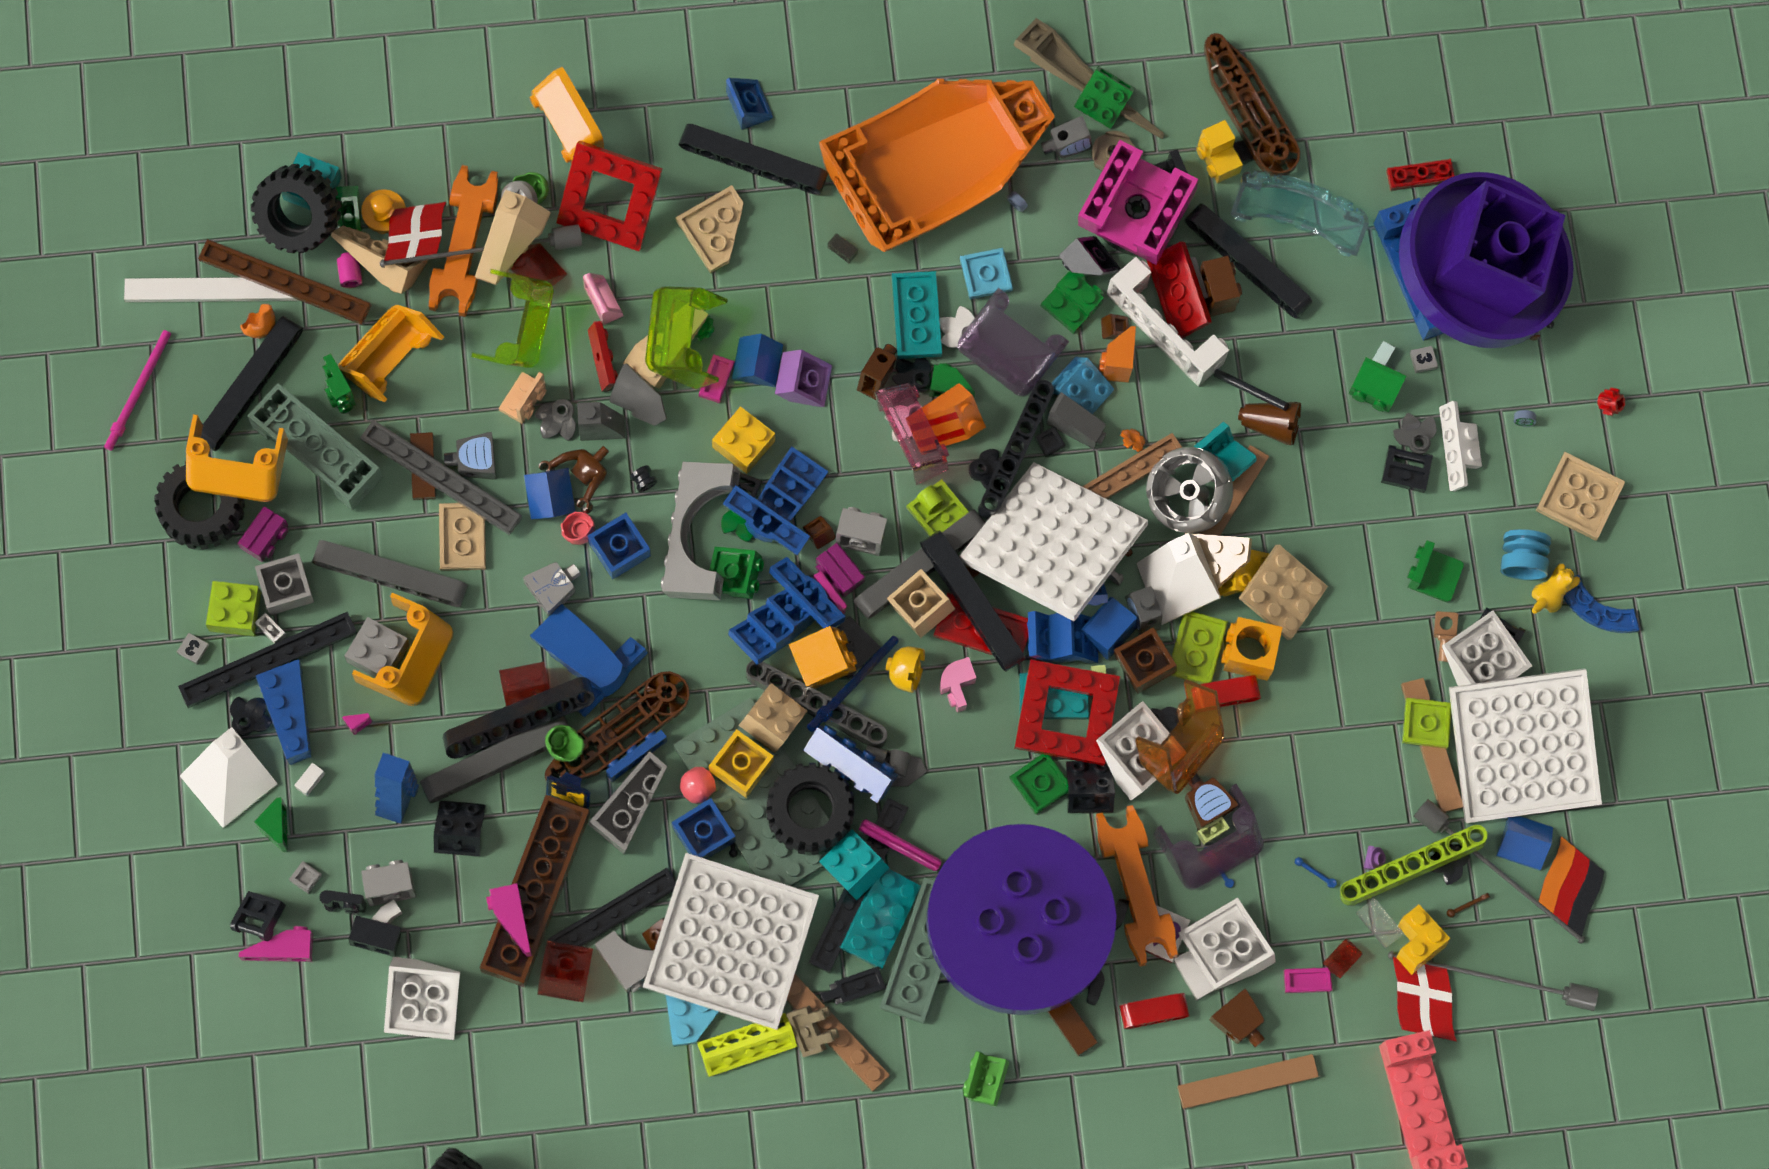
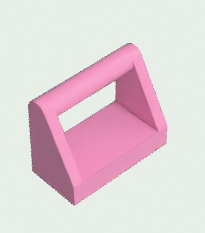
[583,273,623,325]

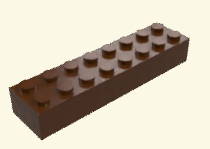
[480,795,590,988]

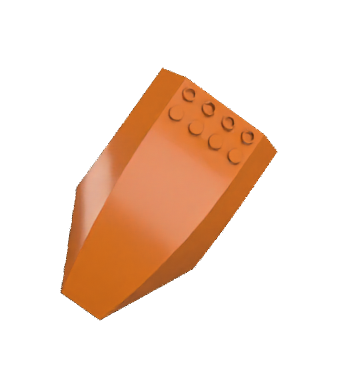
[819,78,1055,252]

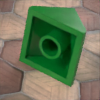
[254,797,288,852]

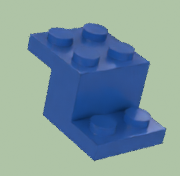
[1027,611,1098,664]

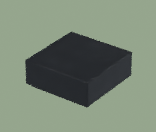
[1035,426,1065,457]

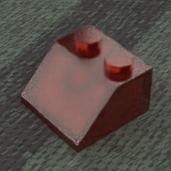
[507,243,567,302]
[499,662,550,706]
[537,941,593,1002]

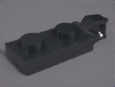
[820,967,886,1005]

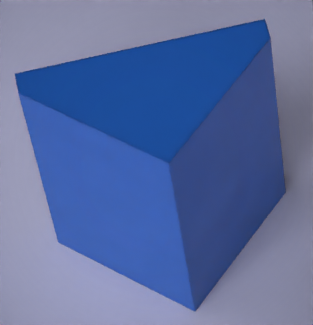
[726,78,773,130]
[732,334,783,387]
[524,468,576,519]
[1081,597,1137,660]
[1496,816,1553,871]

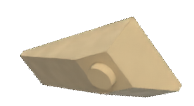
[475,190,551,285]
[331,226,428,294]
[623,302,709,389]

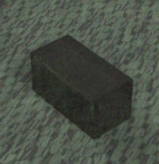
[827,233,858,264]

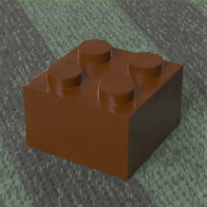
[1200,256,1242,317]
[1114,627,1177,694]

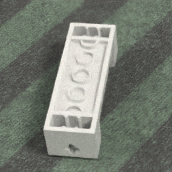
[1106,257,1229,387]

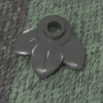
[534,399,576,441]
[1393,413,1437,454]

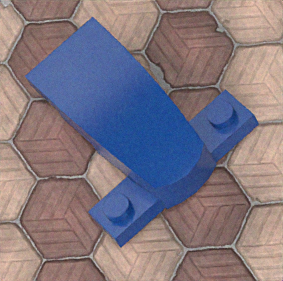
[723,446,829,555]
[728,557,845,665]
[530,604,648,717]

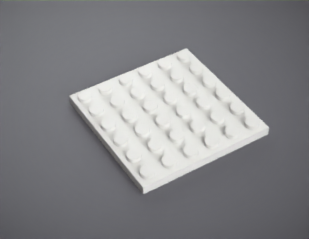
[959,462,1148,621]
[1449,668,1602,823]
[643,853,819,1030]

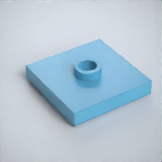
[960,248,1013,299]

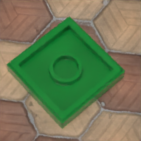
[1009,754,1068,815]

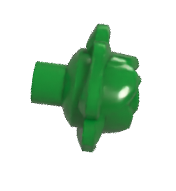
[695,316,715,341]

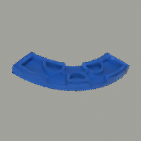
[1564,575,1640,633]

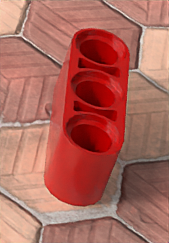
[1192,675,1261,711]
[1119,993,1190,1029]

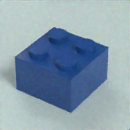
[588,513,651,580]
[672,798,736,859]

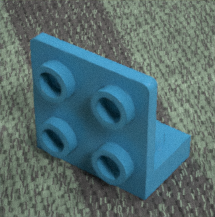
[1052,356,1114,414]

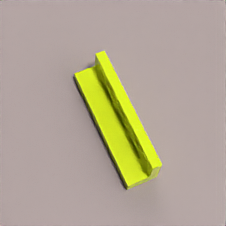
[697,1013,797,1077]

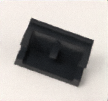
[348,915,401,957]

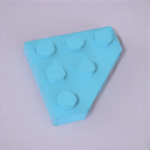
[666,995,719,1047]

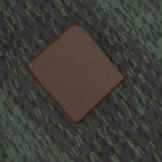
[1101,314,1129,339]
[802,516,836,549]

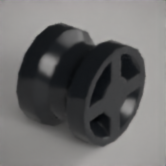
[630,465,658,492]

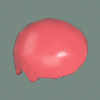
[561,512,595,545]
[680,767,716,804]

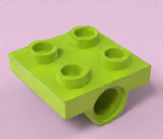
[906,479,968,536]

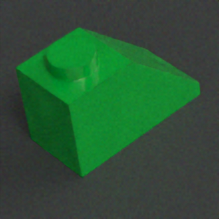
[336,186,362,232]
[929,363,975,398]

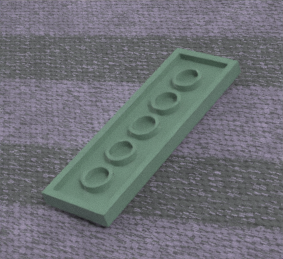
[879,877,941,1024]

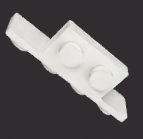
[1439,401,1482,492]

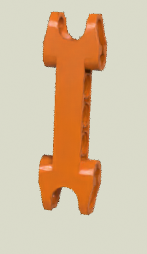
[429,165,498,317]
[1095,805,1178,967]

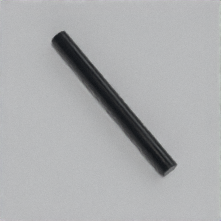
[1214,369,1289,411]

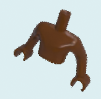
[539,446,610,514]

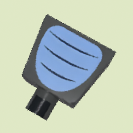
[1041,115,1093,158]
[444,432,496,479]
[1125,586,1162,635]

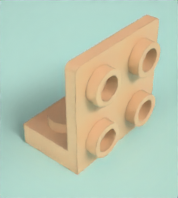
[499,372,547,424]

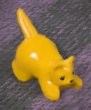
[1532,563,1580,614]

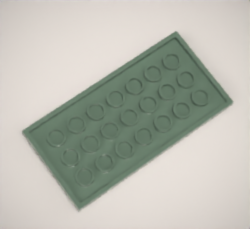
[673,698,835,886]

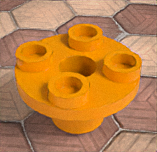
[361,189,405,234]

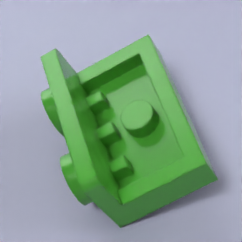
[963,1051,1009,1107]

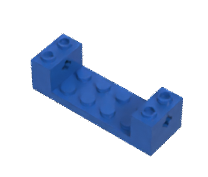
[1373,197,1444,341]

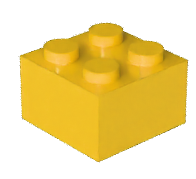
[712,406,775,474]
[709,729,774,798]

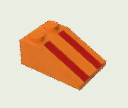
[904,383,986,453]

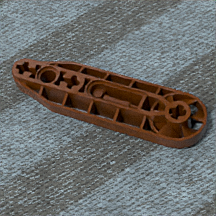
[1204,33,1300,177]
[545,671,690,789]

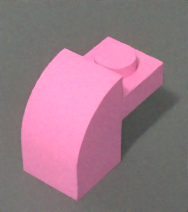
[940,657,976,713]

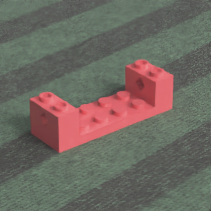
[1379,1030,1468,1169]

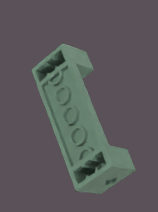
[247,383,382,511]

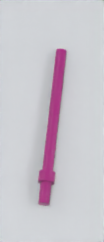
[104,330,171,451]

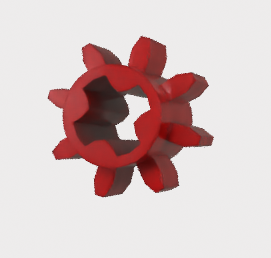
[1597,387,1625,416]

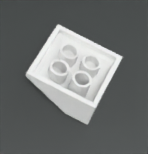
[1136,533,1221,625]
[1442,611,1532,686]
[1096,701,1187,800]
[180,727,278,829]
[1179,898,1276,990]
[384,957,460,1040]

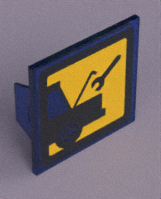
[546,772,591,809]

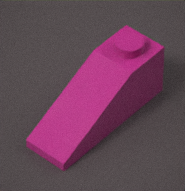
[486,884,532,957]
[239,926,313,962]

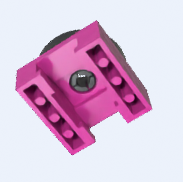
[1078,140,1198,265]

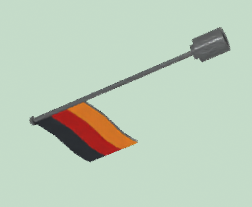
[1413,799,1604,943]

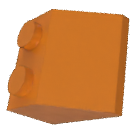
[1098,326,1136,383]

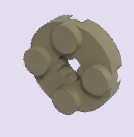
[1092,131,1135,171]

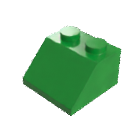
[1348,357,1406,412]

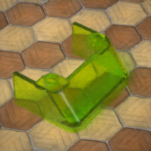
[471,268,554,368]
[645,286,728,389]

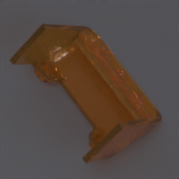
[1136,679,1224,794]

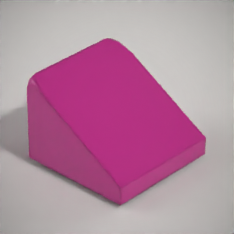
[342,713,372,735]

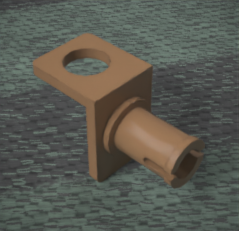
[1433,611,1458,662]

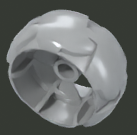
[1146,447,1233,534]

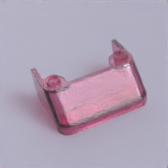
[875,383,949,485]

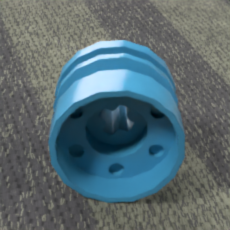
[1500,529,1551,580]

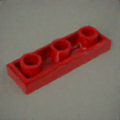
[1386,159,1455,191]
[587,321,618,392]

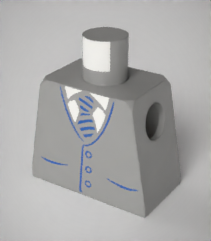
[523,562,581,617]

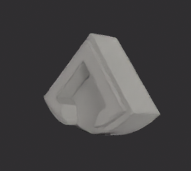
[1108,567,1124,586]

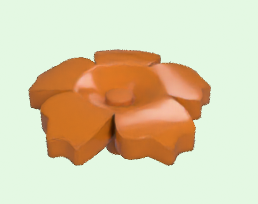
[1120,428,1146,452]

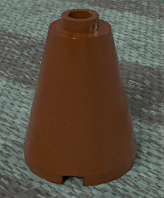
[1238,402,1302,446]

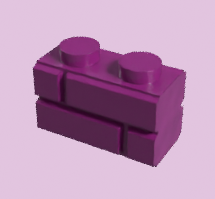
[238,507,289,562]
[815,542,865,598]

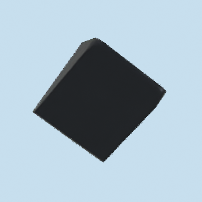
[1233,140,1254,165]

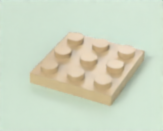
[1536,452,1625,541]
[1239,545,1328,640]

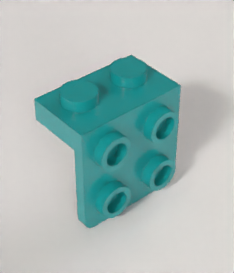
[1194,422,1257,482]

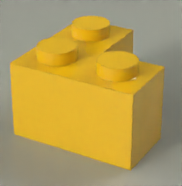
[1196,120,1243,183]
[1396,904,1450,974]

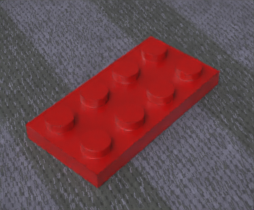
[1147,241,1212,339]
[933,593,1029,664]

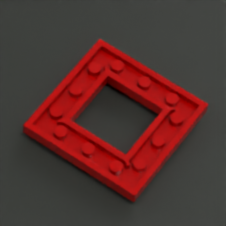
[556,140,663,251]
[1014,659,1120,766]

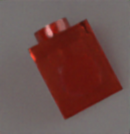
[1323,938,1363,979]

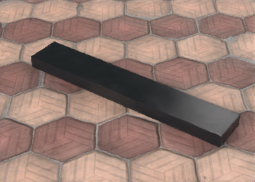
[547,868,676,960]

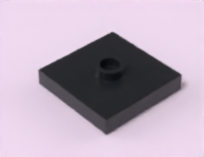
[837,616,881,679]

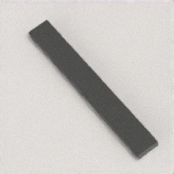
[360,420,522,536]

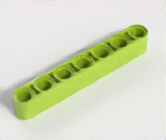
[1340,825,1488,906]

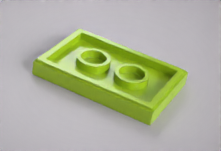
[1171,611,1228,684]

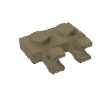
[787,1005,840,1057]

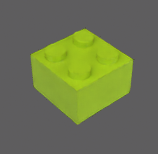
[206,581,261,637]

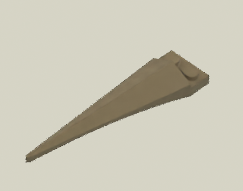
[1013,18,1164,139]

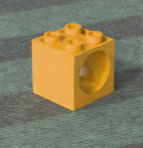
[1221,617,1282,681]
[789,626,857,689]

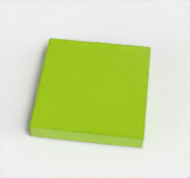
[1402,698,1451,749]

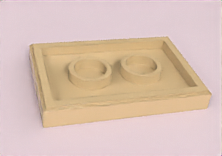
[439,503,486,571]

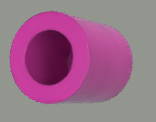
[337,252,362,288]

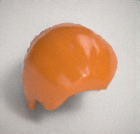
[240,304,276,339]

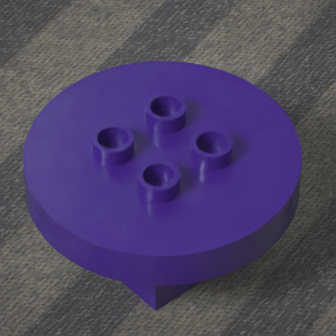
[1399,172,1574,348]
[926,824,1116,1015]

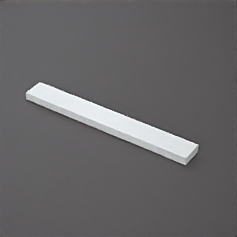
[124,278,300,302]

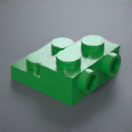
[1041,271,1104,334]
[322,353,356,414]
[709,546,764,599]

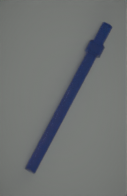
[807,636,899,732]

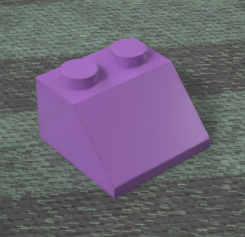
[775,350,832,407]

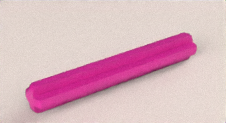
[859,819,942,871]

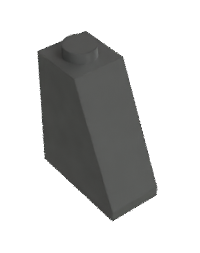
[1047,392,1107,449]
[577,402,625,441]

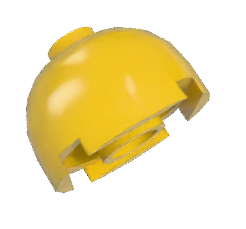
[886,646,925,693]

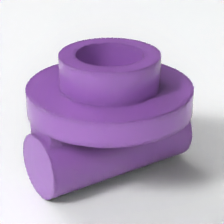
[1364,846,1386,871]

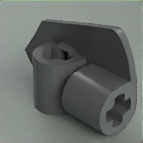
[610,363,667,426]
[866,745,927,787]

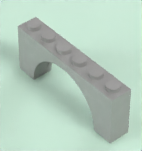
[661,462,741,600]
[595,931,654,993]

